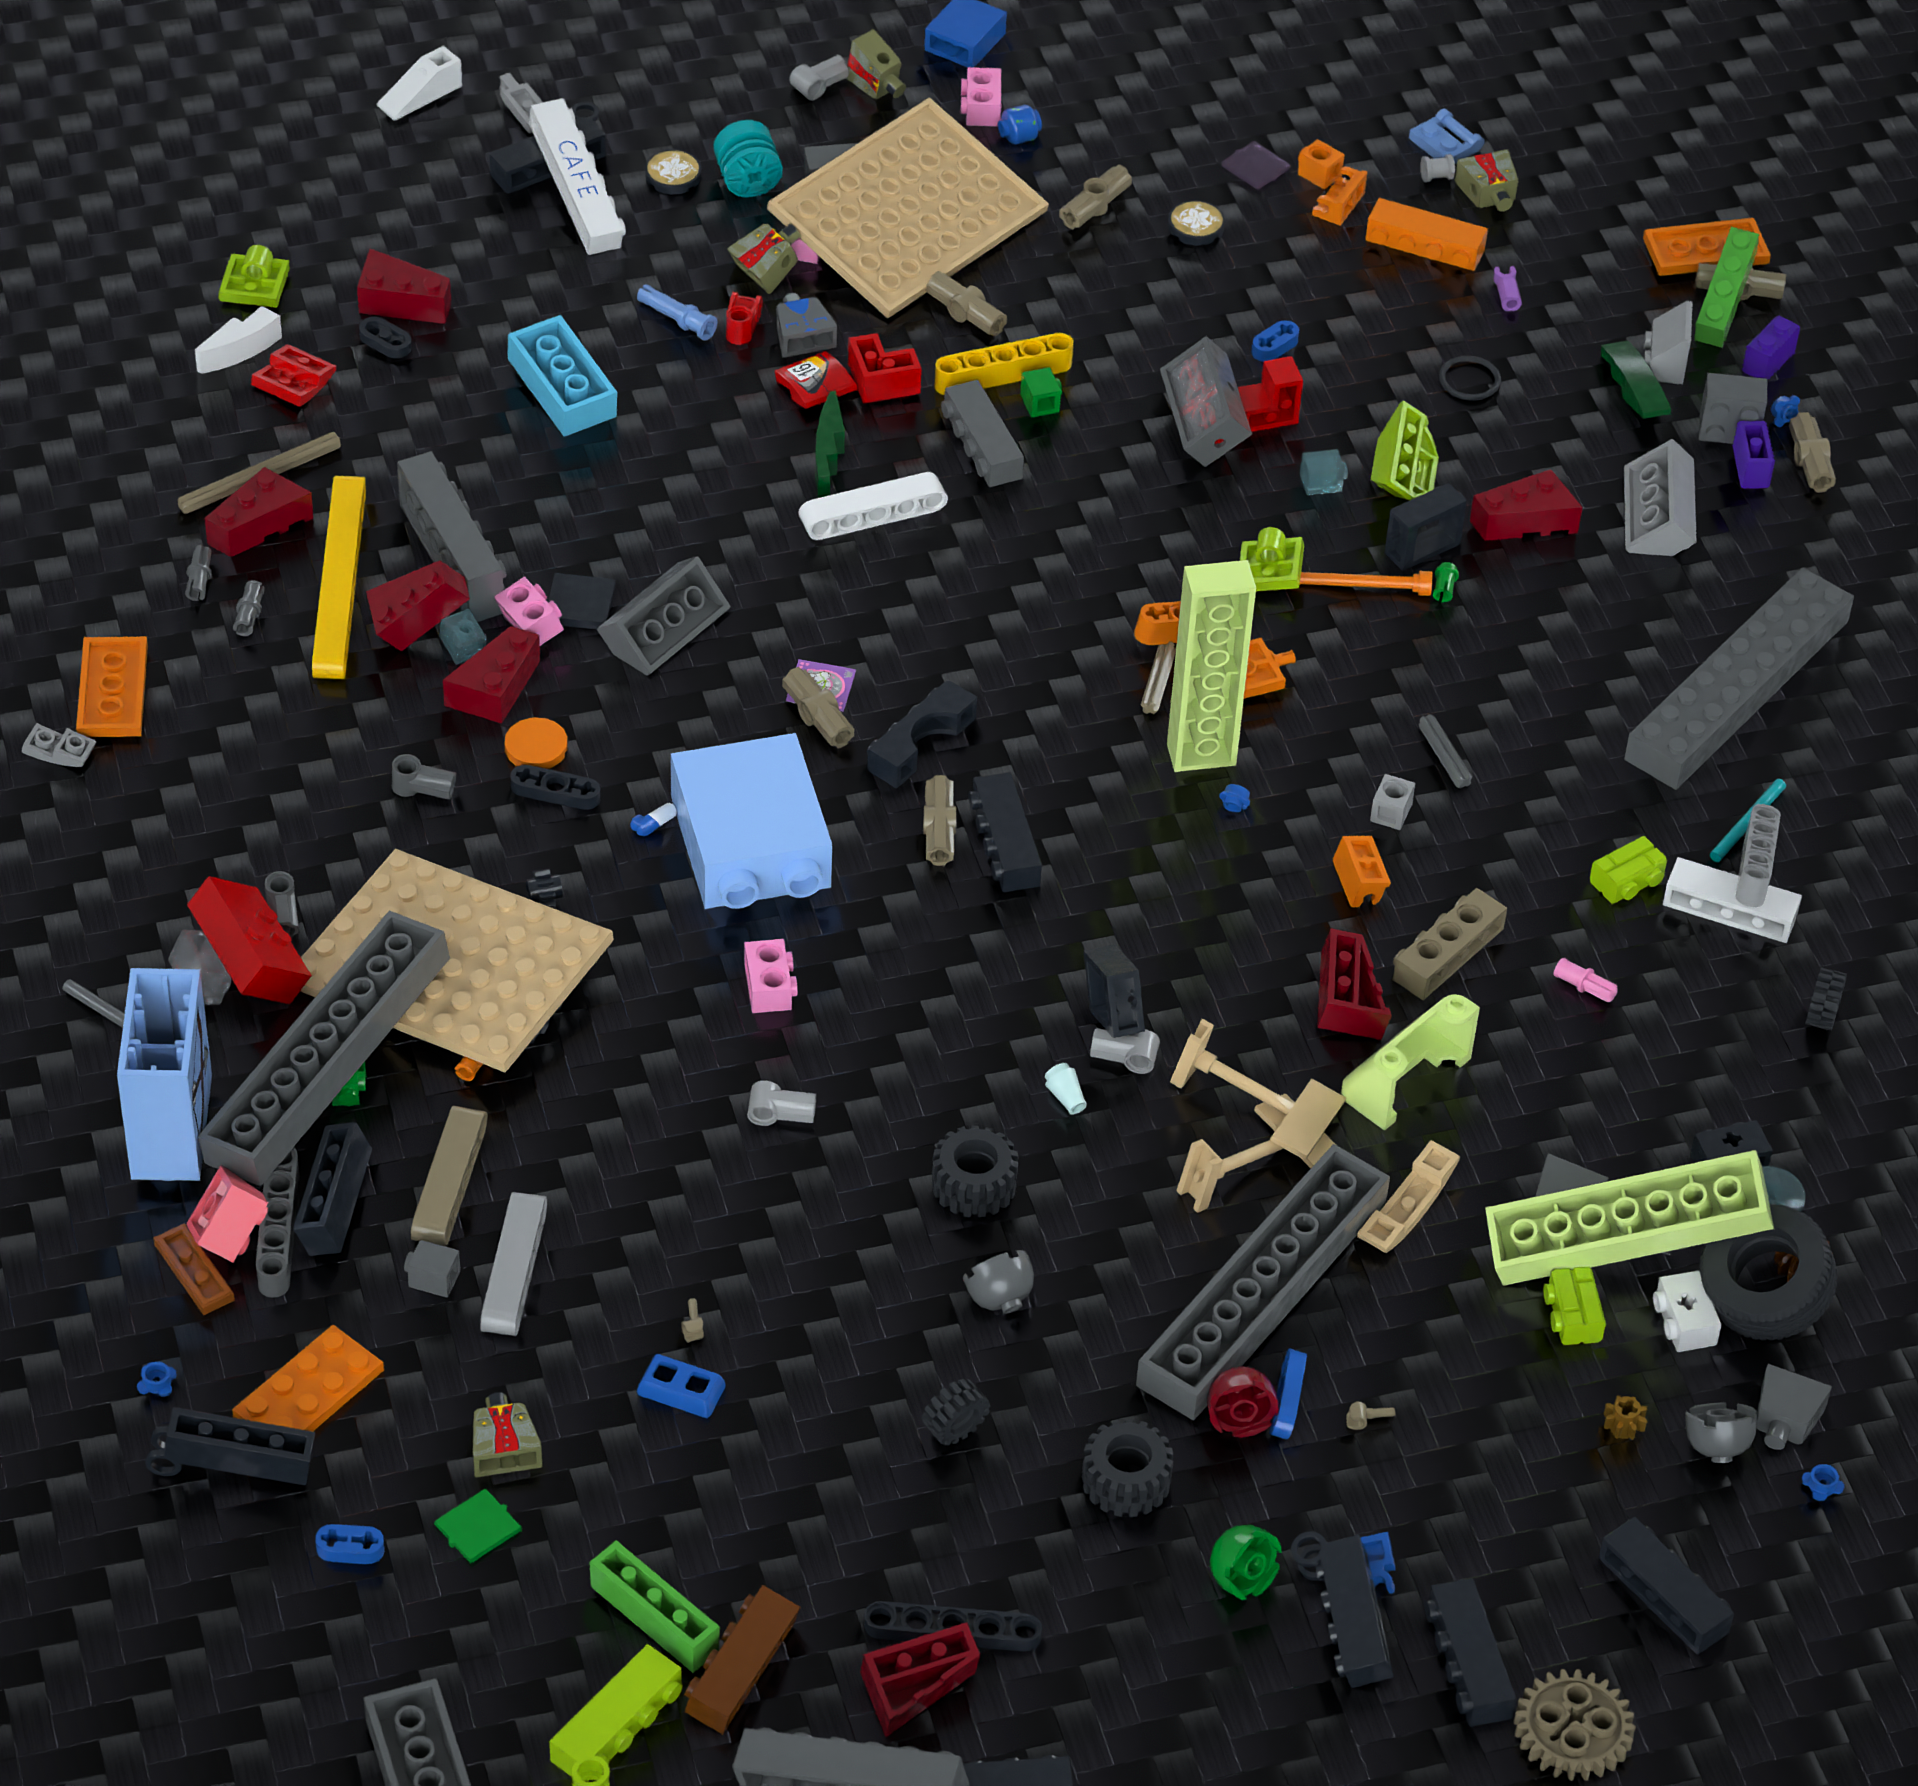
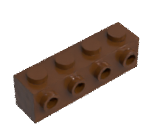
[684,1585,800,1734]

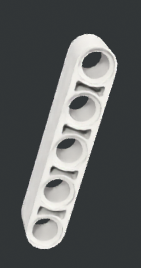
[798,472,948,540]

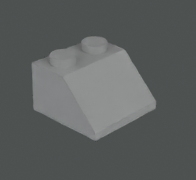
[1644,301,1692,384]

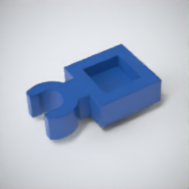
[1361,1532,1396,1594]

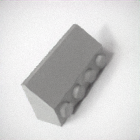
[1624,439,1696,556]

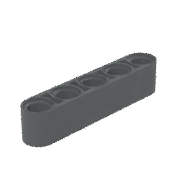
[256,1147,300,1298]

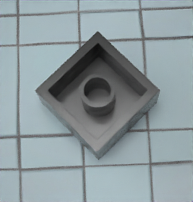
[1699,373,1767,444]

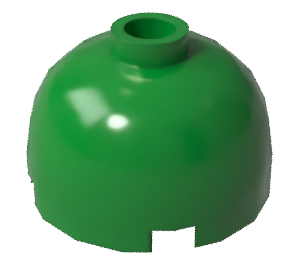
[1210,1525,1281,1600]

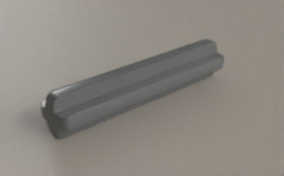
[1419,714,1472,788]

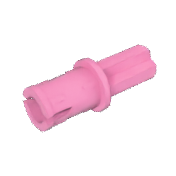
[1554,958,1618,1002]

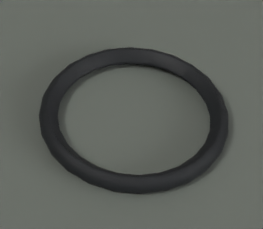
[1439,356,1501,400]

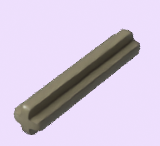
[1141,641,1176,714]

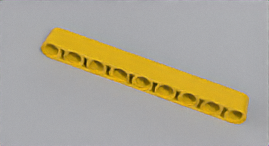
[312,476,366,679]

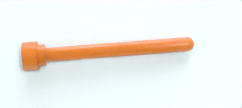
[1300,571,1432,596]

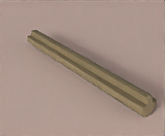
[177,432,341,514]

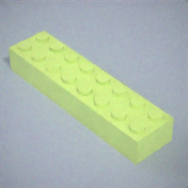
[1167,560,1256,772]
[1486,1150,1774,1286]

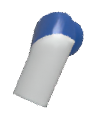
[630,803,677,836]

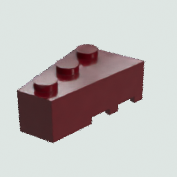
[357,249,451,324]
[205,467,314,557]
[1470,469,1582,541]
[366,560,470,651]
[443,626,540,723]
[1317,928,1392,1040]
[860,1622,980,1737]

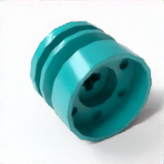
[713,120,783,197]

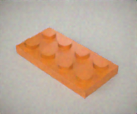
[1643,218,1771,276]
[76,636,148,737]
[232,1325,384,1432]

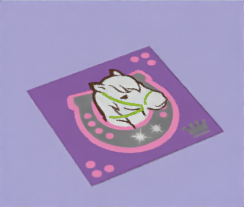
[786,659,856,712]

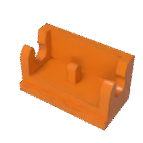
[1312,166,1367,226]
[1332,836,1391,907]

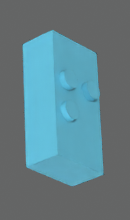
[508,315,617,437]

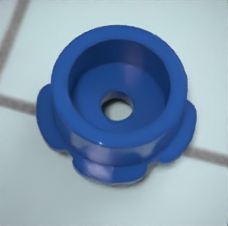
[1219,784,1250,812]

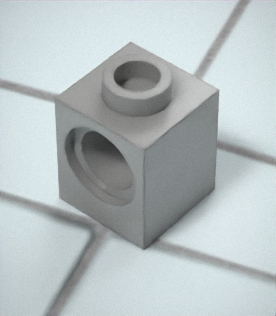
[1370,774,1415,830]

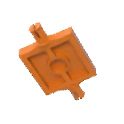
[1244,638,1296,699]

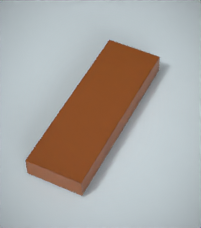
[154,1223,235,1315]

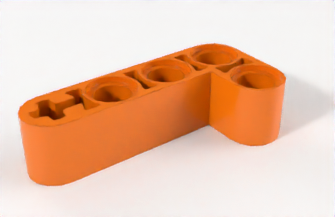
[1134,601,1181,645]

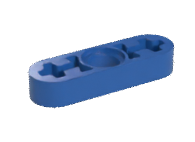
[1270,1348,1307,1440]

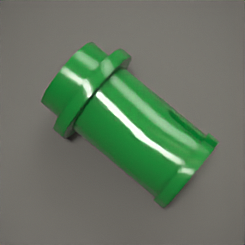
[1433,562,1459,602]

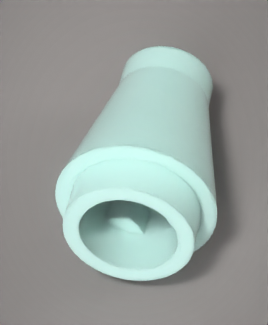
[1045,1063,1087,1114]

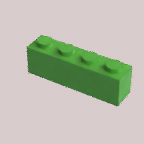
[1695,227,1759,348]
[590,1540,719,1673]

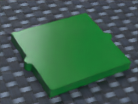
[435,1488,521,1564]

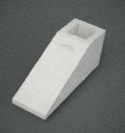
[377,46,462,120]

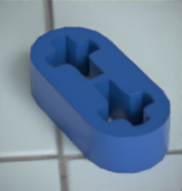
[1251,321,1299,362]
[315,1524,385,1564]

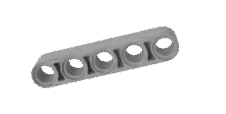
[1735,804,1781,907]
[481,1192,547,1336]

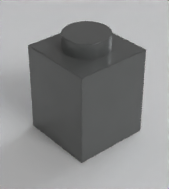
[404,1240,460,1298]

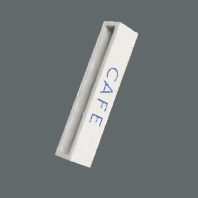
[529,98,626,255]

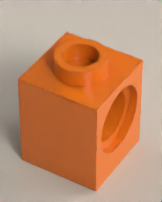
[1298,139,1344,190]

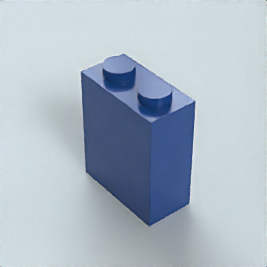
[925,0,1007,68]

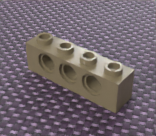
[1393,888,1507,1000]

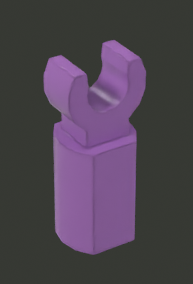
[1493,266,1522,311]

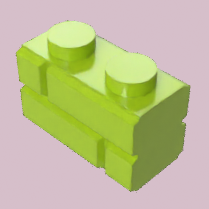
[1590,836,1667,904]
[1544,1267,1606,1345]

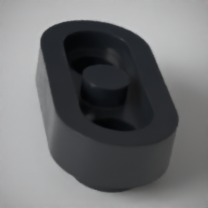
[359,317,412,358]

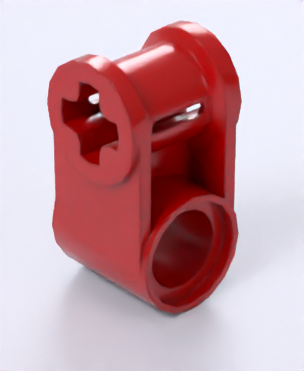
[726,292,763,345]

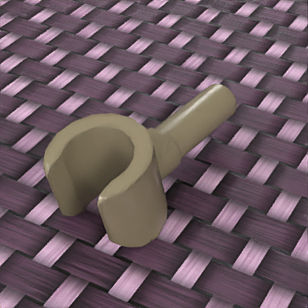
[682,1299,704,1342]
[1347,1402,1395,1430]

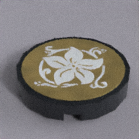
[645,150,702,195]
[1168,200,1225,246]

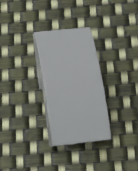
[22,723,96,767]

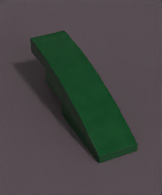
[1601,341,1671,419]
[815,391,845,498]

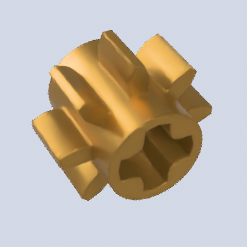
[1604,1396,1647,1440]

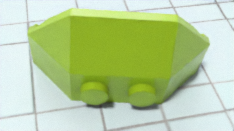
[1371,400,1438,500]

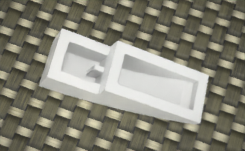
[195,306,282,374]

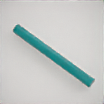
[1710,779,1786,862]

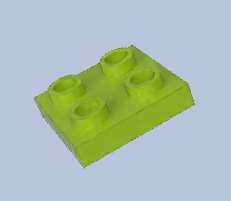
[219,245,289,308]
[1240,527,1304,592]

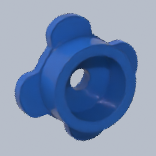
[1771,395,1800,427]
[137,1362,177,1397]
[1802,1464,1844,1501]

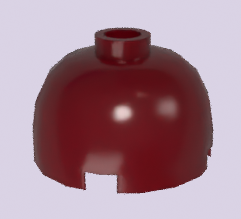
[1207,1366,1279,1438]

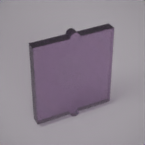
[1222,141,1290,190]

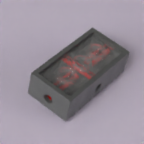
[1160,336,1252,467]

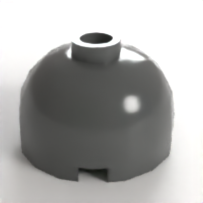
[963,1250,1034,1314]
[1685,1403,1757,1463]

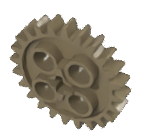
[1514,1669,1635,1781]

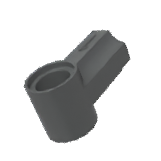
[392,754,456,799]
[265,871,299,938]

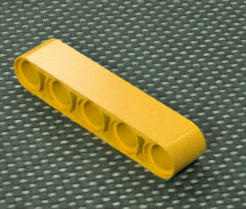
[935,333,1073,395]

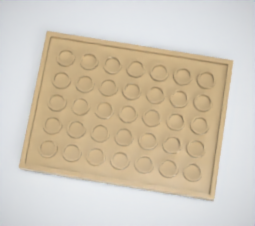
[767,97,1049,318]
[301,849,614,1072]

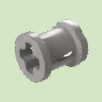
[1421,154,1455,182]

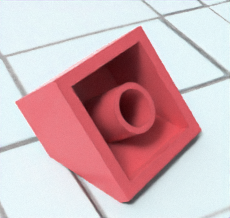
[186,1166,268,1262]

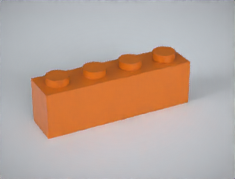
[1366,198,1488,271]

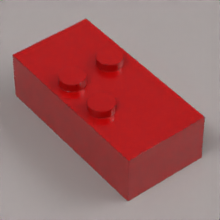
[187,876,312,1004]

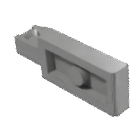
[499,73,543,133]

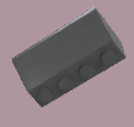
[597,556,731,675]

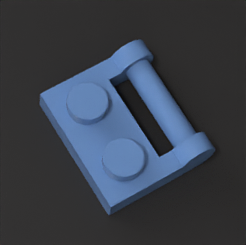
[1409,109,1485,163]

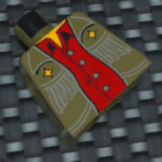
[846,29,906,99]
[1455,150,1518,211]
[727,223,801,294]
[473,1393,542,1477]

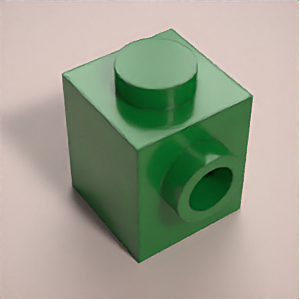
[1020,367,1062,418]

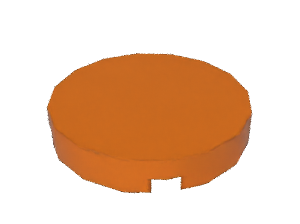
[505,718,568,769]

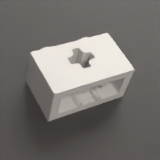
[1653,1271,1721,1352]

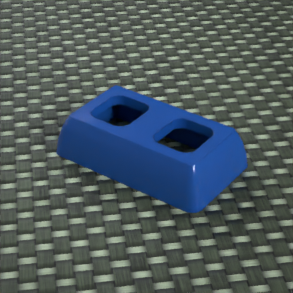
[637,1354,726,1418]

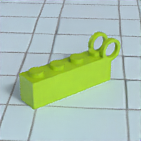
[550,1644,682,1786]

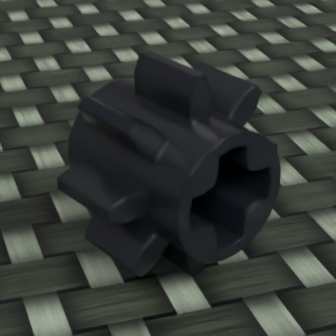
[526,868,563,907]

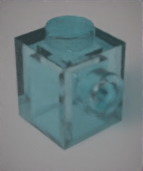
[1300,449,1348,495]
[439,609,486,665]

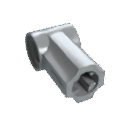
[790,55,848,100]
[1090,1028,1160,1074]
[747,1081,816,1126]

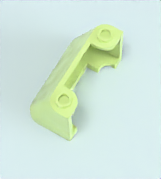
[1341,994,1480,1131]

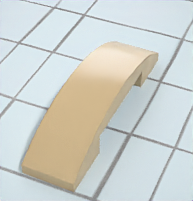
[1357,1140,1460,1253]

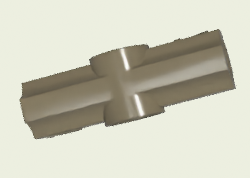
[1060,165,1132,230]
[1695,263,1786,300]
[926,271,1007,337]
[1789,412,1836,492]
[782,667,854,748]
[923,775,956,866]

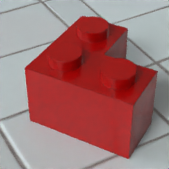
[848,333,921,403]
[1238,356,1303,432]

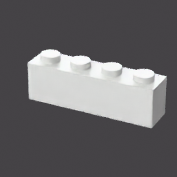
[1663,857,1802,943]

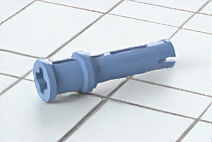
[637,284,718,340]

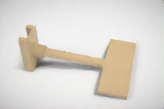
[1170,1019,1346,1160]
[1177,1094,1337,1213]

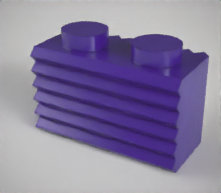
[1741,316,1800,381]
[1732,421,1775,488]

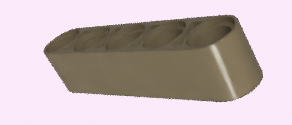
[411,1106,487,1246]

